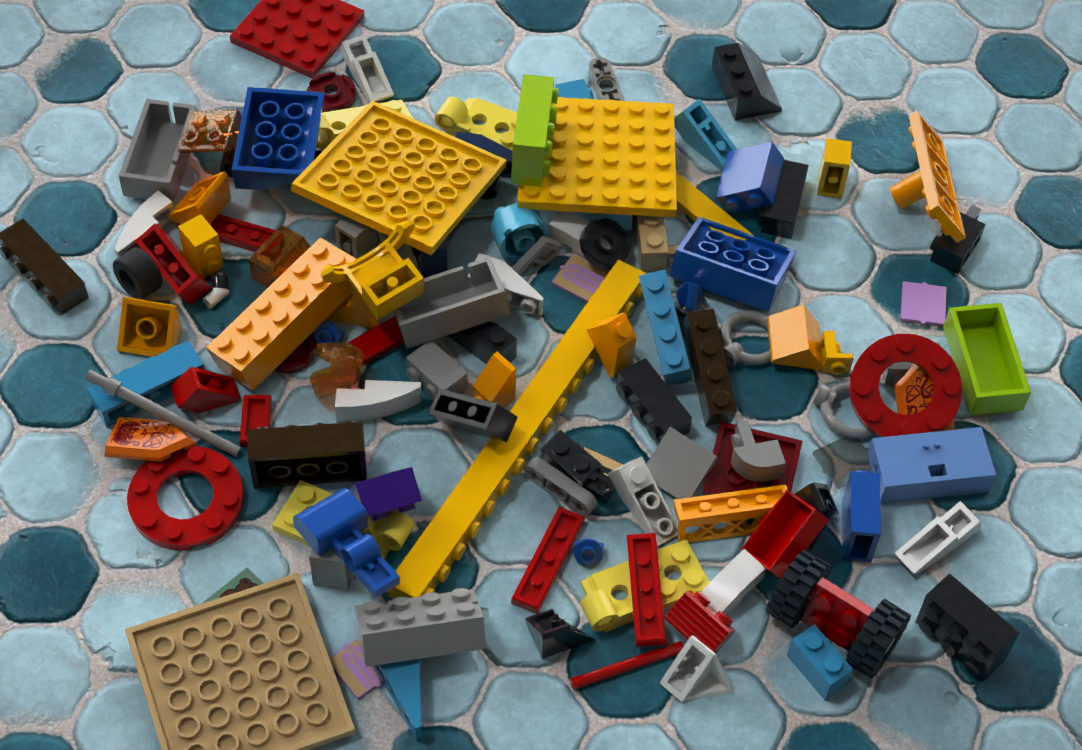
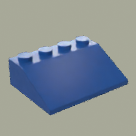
[232,87,325,190]
[669,217,797,312]

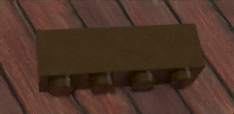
[0,218,89,315]
[683,309,737,426]

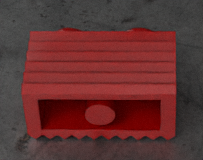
[664,590,736,654]

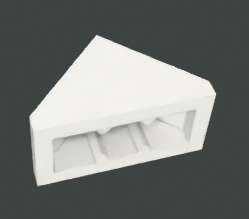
[660,636,735,702]

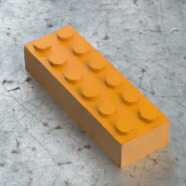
[206,238,356,391]

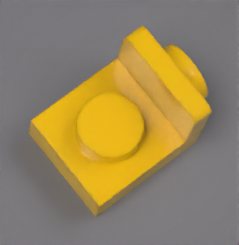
[820,331,854,375]

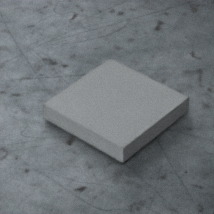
[646,427,719,499]

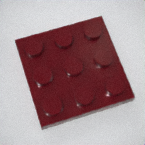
[702,421,803,496]

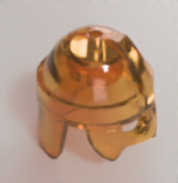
[310,342,364,399]

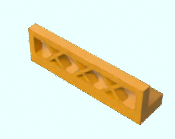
[674,485,787,543]

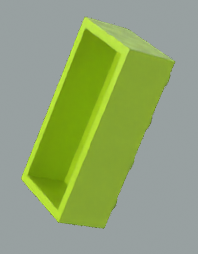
[511,74,559,187]
[943,303,1031,416]

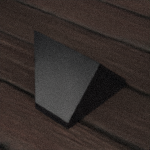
[795,482,838,550]
[525,609,596,659]

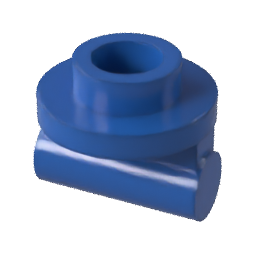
[676,282,703,311]
[313,322,345,349]
[574,539,604,567]

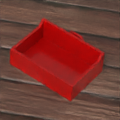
[741,489,829,579]

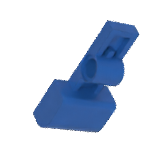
[293,488,400,598]

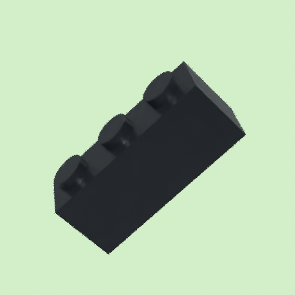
[758,160,809,239]
[616,358,692,443]
[428,389,518,443]

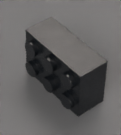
[915,573,1019,681]

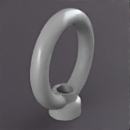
[720,310,771,367]
[813,382,874,439]

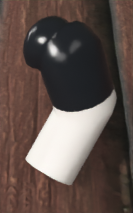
[203,271,229,309]

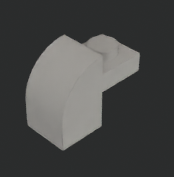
[731,420,786,482]

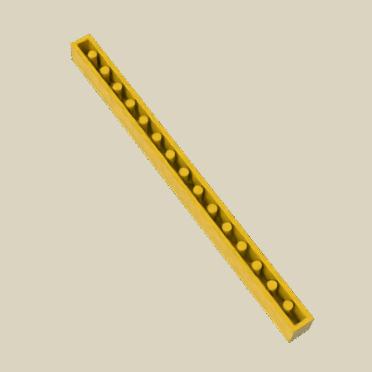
[388,260,646,599]

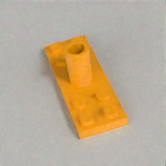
[890,110,966,243]

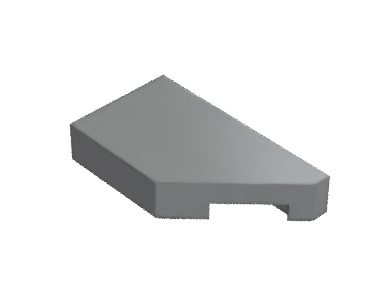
[511,236,563,275]

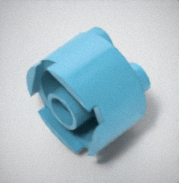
[490,203,550,263]

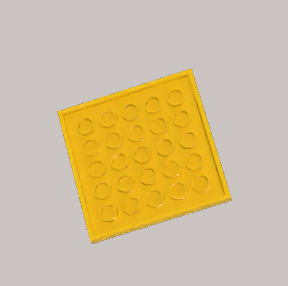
[517,97,677,217]
[291,101,507,255]

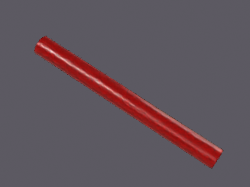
[569,641,684,690]

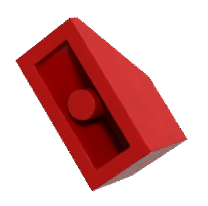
[171,367,241,413]

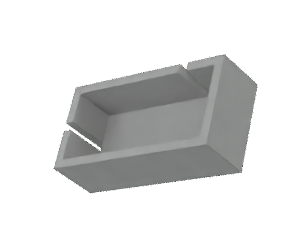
[119,99,200,203]
[393,257,511,349]
[355,588,486,667]

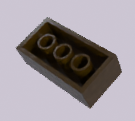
[247,421,367,489]

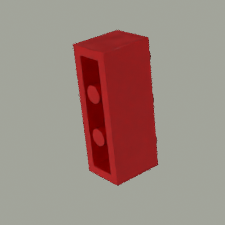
[135,223,212,305]

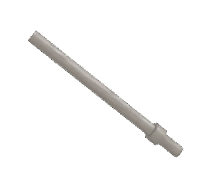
[85,369,241,457]

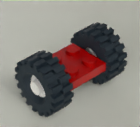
[766,549,911,679]

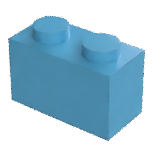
[787,624,853,701]

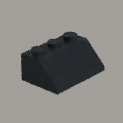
[712,42,782,121]

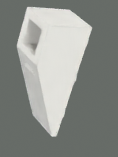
[467,253,544,316]
[608,457,678,546]

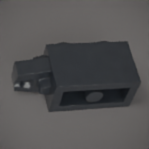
[930,205,986,274]
[541,430,614,500]

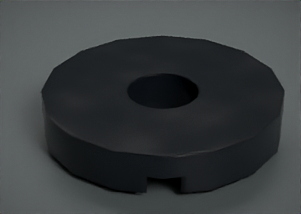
[579,218,631,270]

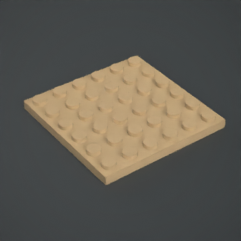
[125,573,356,750]

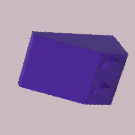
[346,467,422,522]

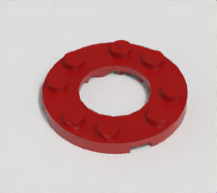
[849,334,962,437]
[127,446,244,550]

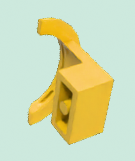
[321,220,424,320]

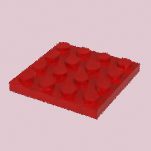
[230,0,365,78]

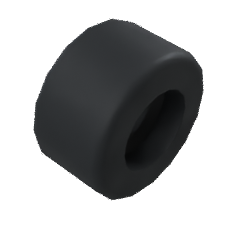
[112,247,163,300]

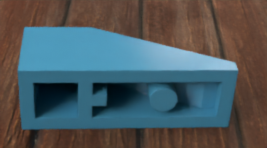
[375,659,423,741]

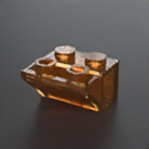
[178,108,242,153]
[249,225,311,288]

